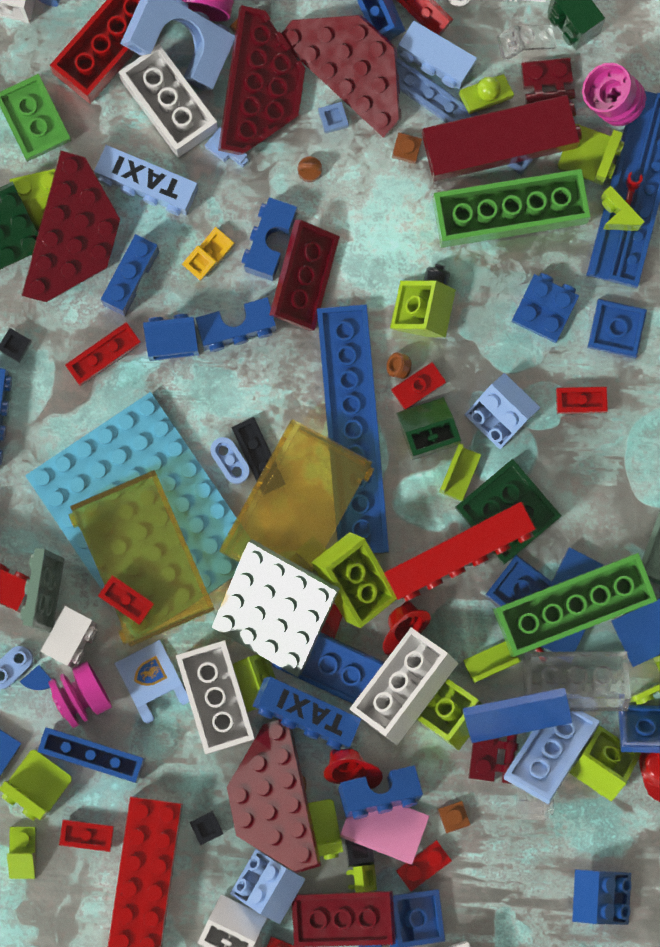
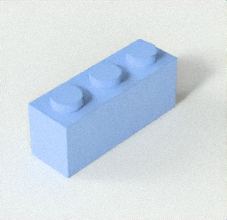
[397,20,477,89]

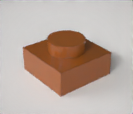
[392,132,422,164]
[438,801,470,834]

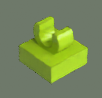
[346,864,377,892]

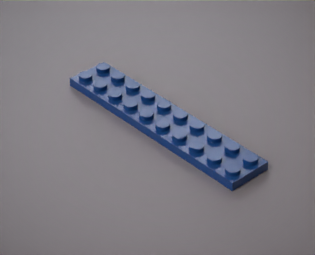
[317,304,389,554]

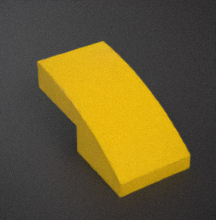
[182,227,236,281]

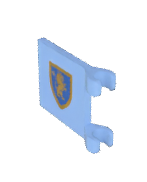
[115,640,189,724]

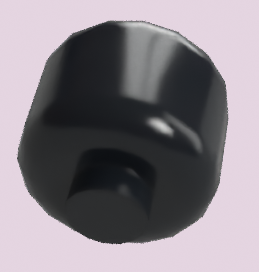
[423,264,450,285]

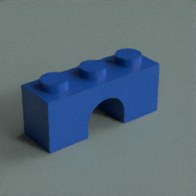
[241,197,297,281]
[100,234,159,316]
[195,297,276,352]
[338,765,423,820]

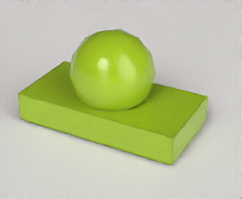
[459,74,514,114]

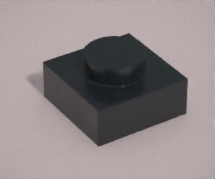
[0,328,32,363]
[189,811,224,846]
[345,839,375,867]

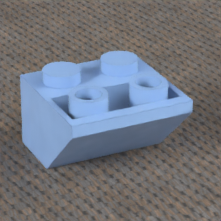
[464,373,540,449]
[230,849,305,924]

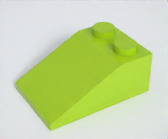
[417,678,483,751]

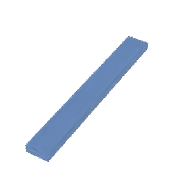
[396,57,534,176]

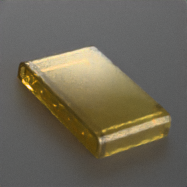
[219,419,374,573]
[68,470,215,647]

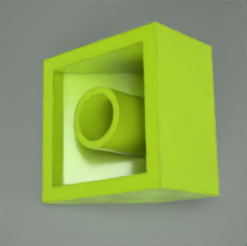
[9,169,55,230]
[390,281,456,338]
[569,725,641,802]

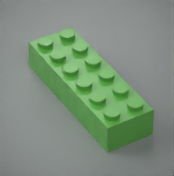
[433,169,590,248]
[493,553,657,657]

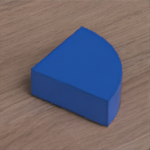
[20,665,52,690]

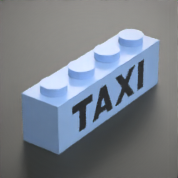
[94,145,198,216]

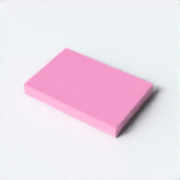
[339,805,429,865]

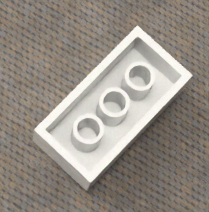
[119,44,218,158]
[350,628,459,745]
[176,640,255,755]

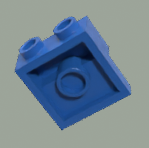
[511,273,579,343]
[390,889,445,947]

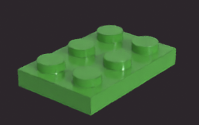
[0,74,71,162]

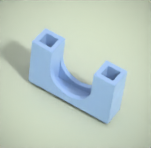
[120,0,235,91]

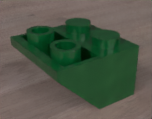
[547,0,606,50]
[396,397,461,460]

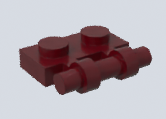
[521,58,575,104]
[468,734,519,784]

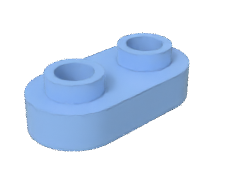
[211,437,250,484]
[0,646,33,689]

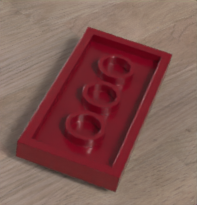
[269,220,340,331]
[292,891,396,947]

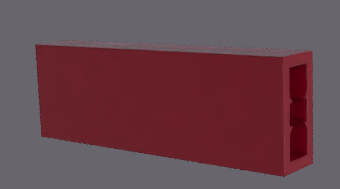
[422,95,582,182]

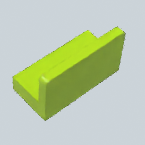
[439,443,481,501]
[463,641,521,684]
[233,654,276,712]

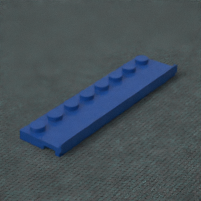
[586,91,660,289]

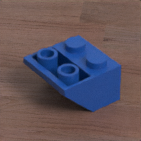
[143,314,199,361]
[572,869,632,925]

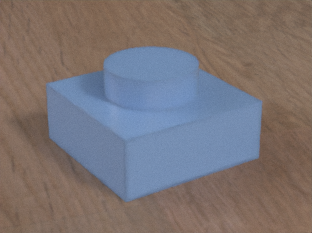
[318,102,349,134]

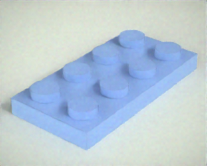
[504,704,600,804]

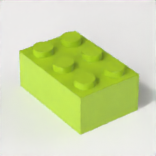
[311,532,397,629]

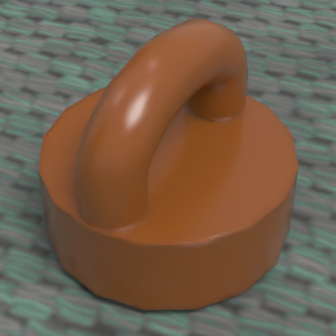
[298,156,322,183]
[387,352,412,379]

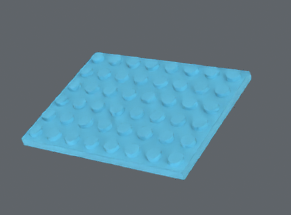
[25,392,251,643]

